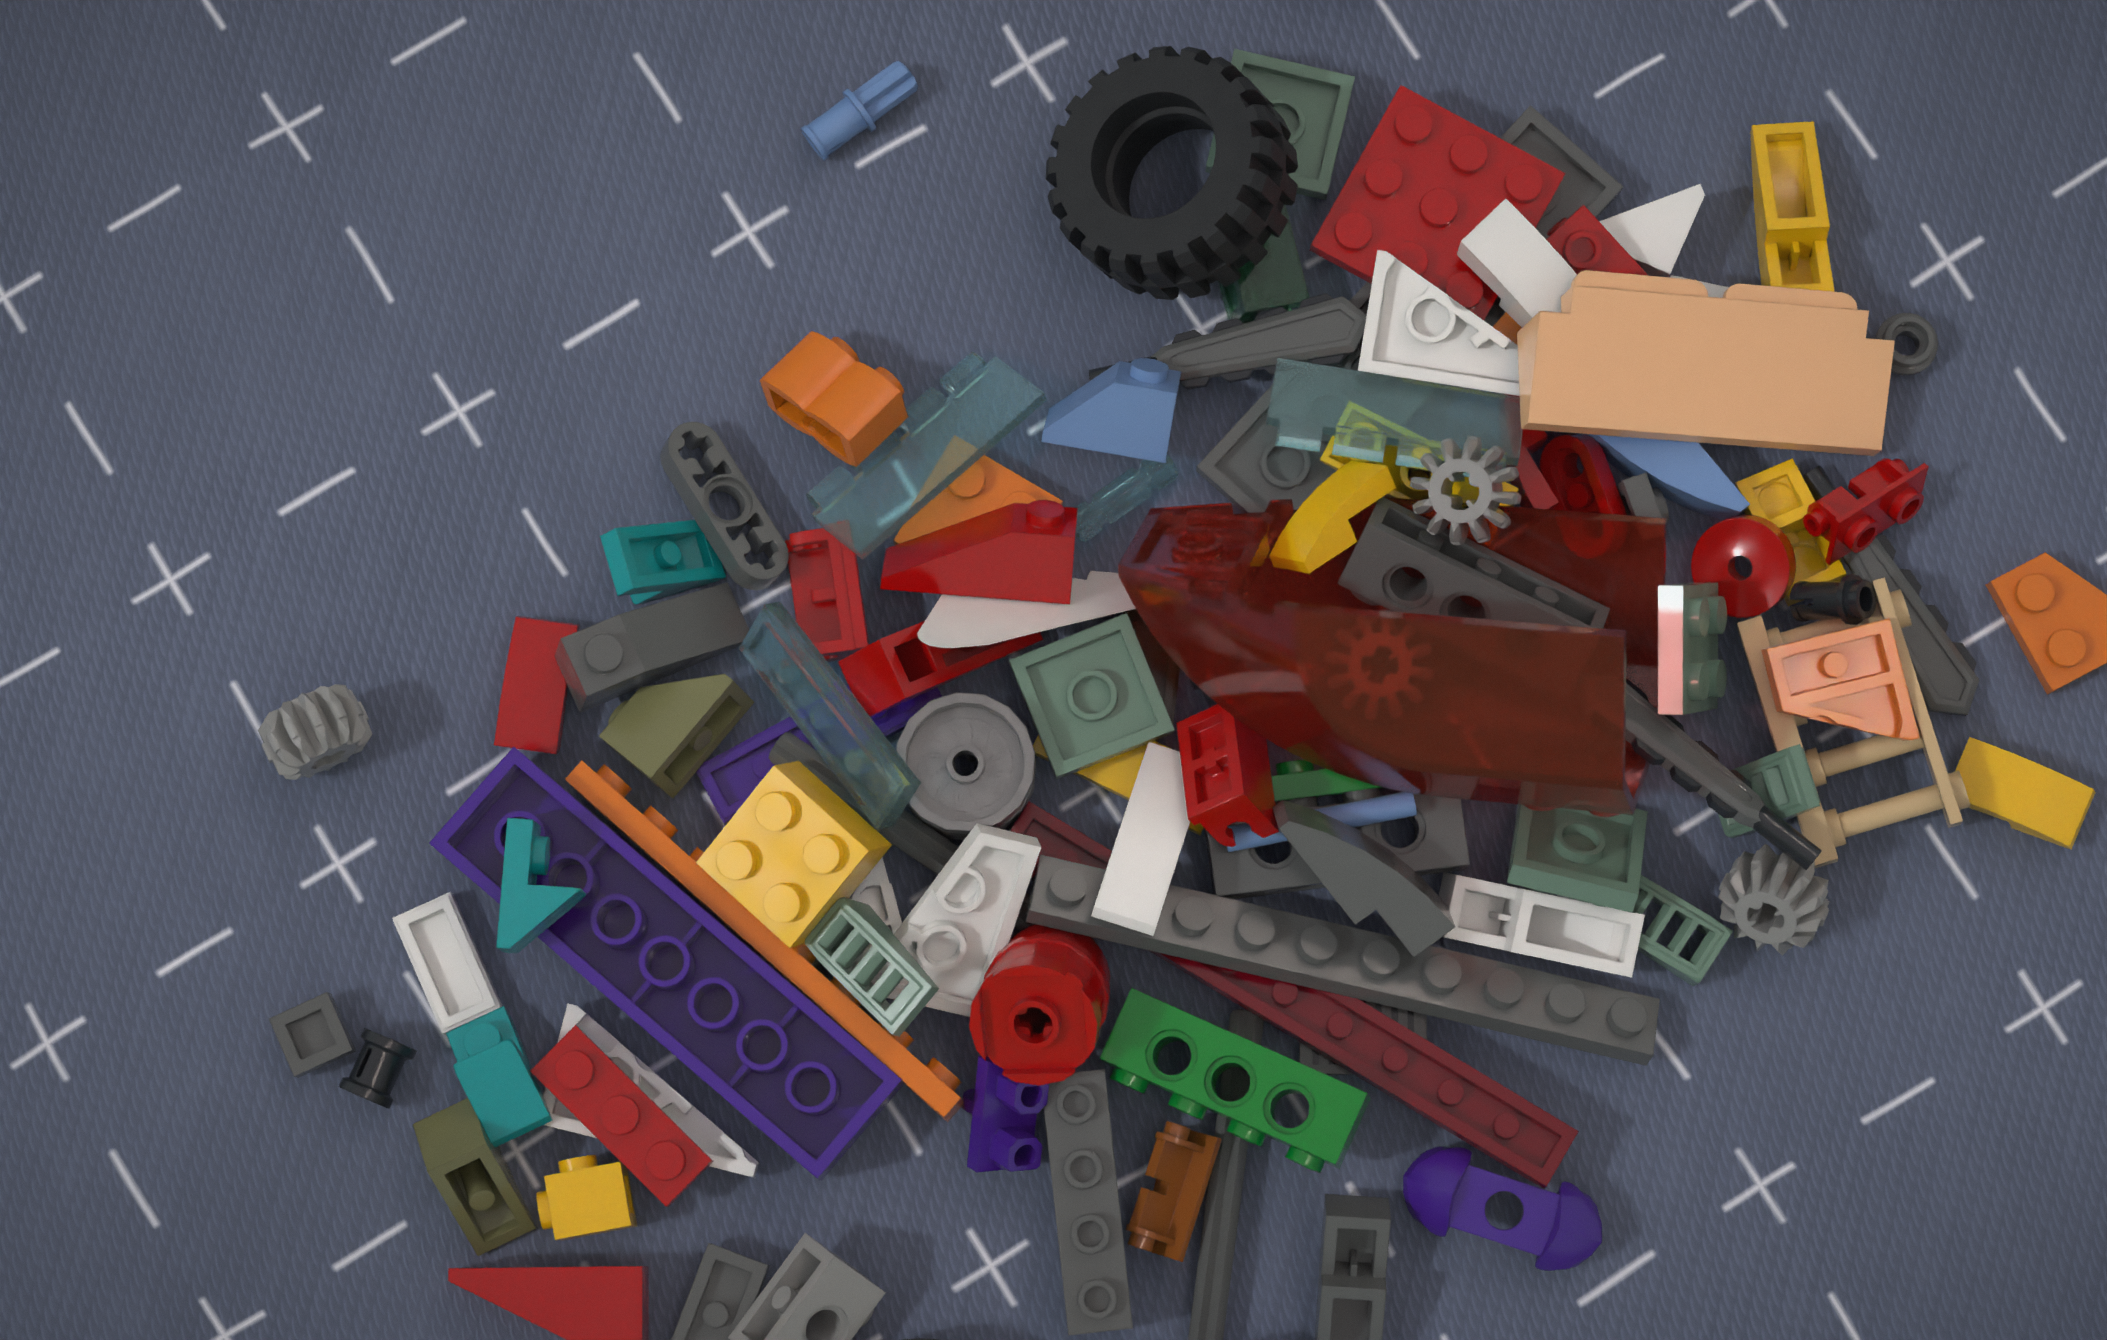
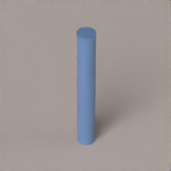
[1226,790,1417,853]

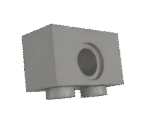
[728,1233,886,1340]

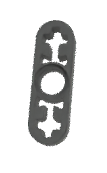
[660,422,789,590]

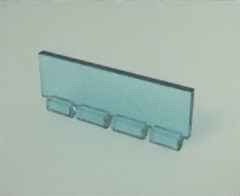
[806,352,1047,559]
[1266,358,1523,477]

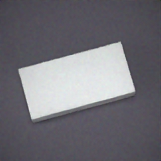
[392,892,502,1035]

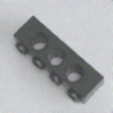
[1337,497,1610,697]
[1204,780,1470,899]
[1044,1069,1133,1336]

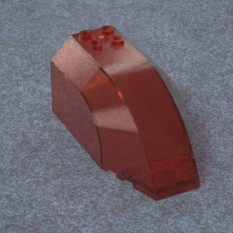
[1118,497,1667,817]

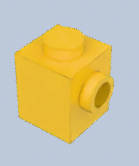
[536,1155,638,1241]

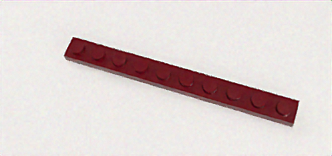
[1010,801,1579,1189]

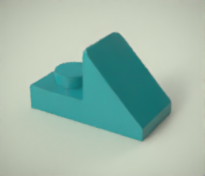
[600,520,726,604]
[496,818,586,954]
[446,1006,553,1148]

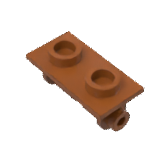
[1125,1121,1222,1262]

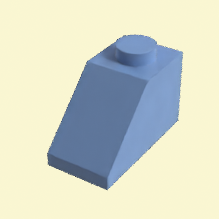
[1041,358,1181,463]

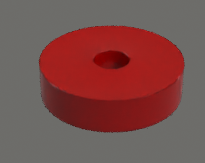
[1691,515,1796,618]

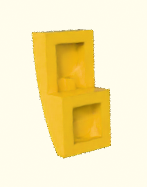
[1735,458,1847,607]
[1269,460,1396,574]
[1955,737,2096,850]

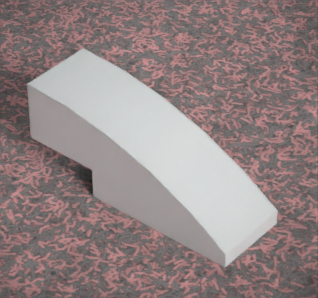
[1457,199,1577,328]
[1091,742,1190,936]
[1439,872,1645,978]

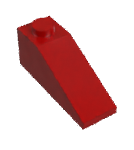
[880,500,1078,604]
[838,621,1043,719]
[448,1266,649,1340]

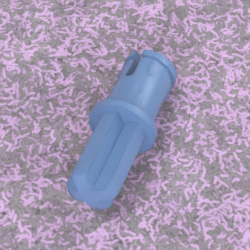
[800,61,918,161]

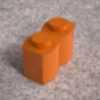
[760,331,908,467]

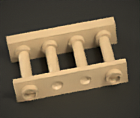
[1737,577,1970,869]

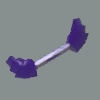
[1403,1146,1602,1271]

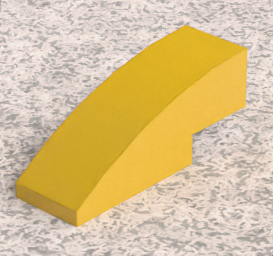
[1750,121,1835,292]

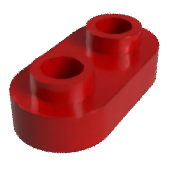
[1540,433,1628,556]

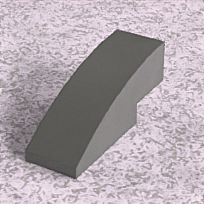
[1272,800,1455,957]
[1315,1194,1391,1340]

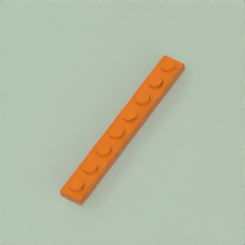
[565,760,964,1122]

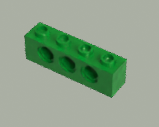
[1100,988,1371,1173]

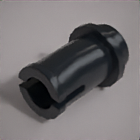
[1790,574,1876,625]

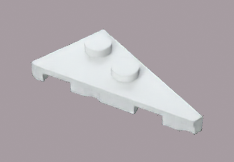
[1358,250,1520,396]
[543,1003,759,1178]

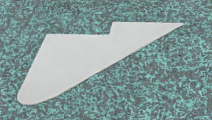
[917,571,1229,648]

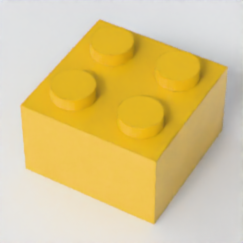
[696,761,892,948]

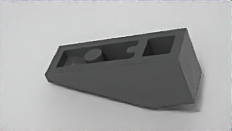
[554,582,753,713]

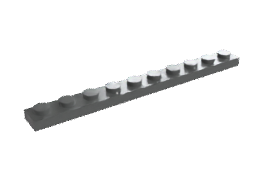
[1026,855,1660,1066]

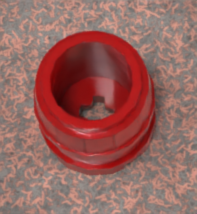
[969,924,1111,1086]

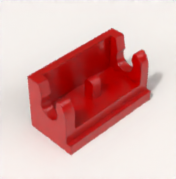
[785,523,869,666]
[1176,698,1279,847]

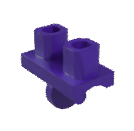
[962,1056,1049,1173]

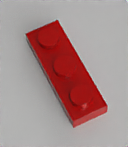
[530,1025,713,1207]

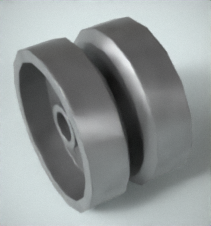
[895,692,1036,840]

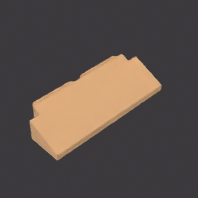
[1517,270,1895,456]

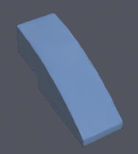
[1586,434,1750,520]

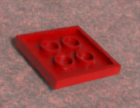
[1309,85,1566,321]

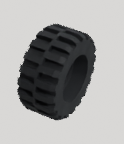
[1046,46,1298,300]

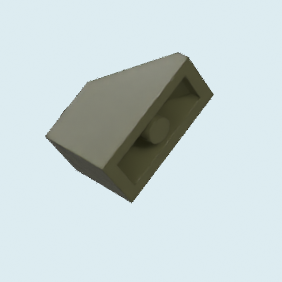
[599,674,754,799]
[413,1098,536,1256]

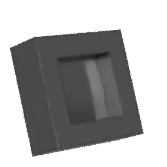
[1617,473,1669,551]
[269,992,356,1078]

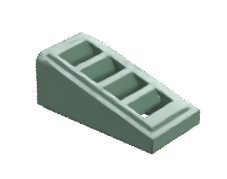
[1718,744,1821,838]
[1633,875,1733,986]
[804,897,939,1037]

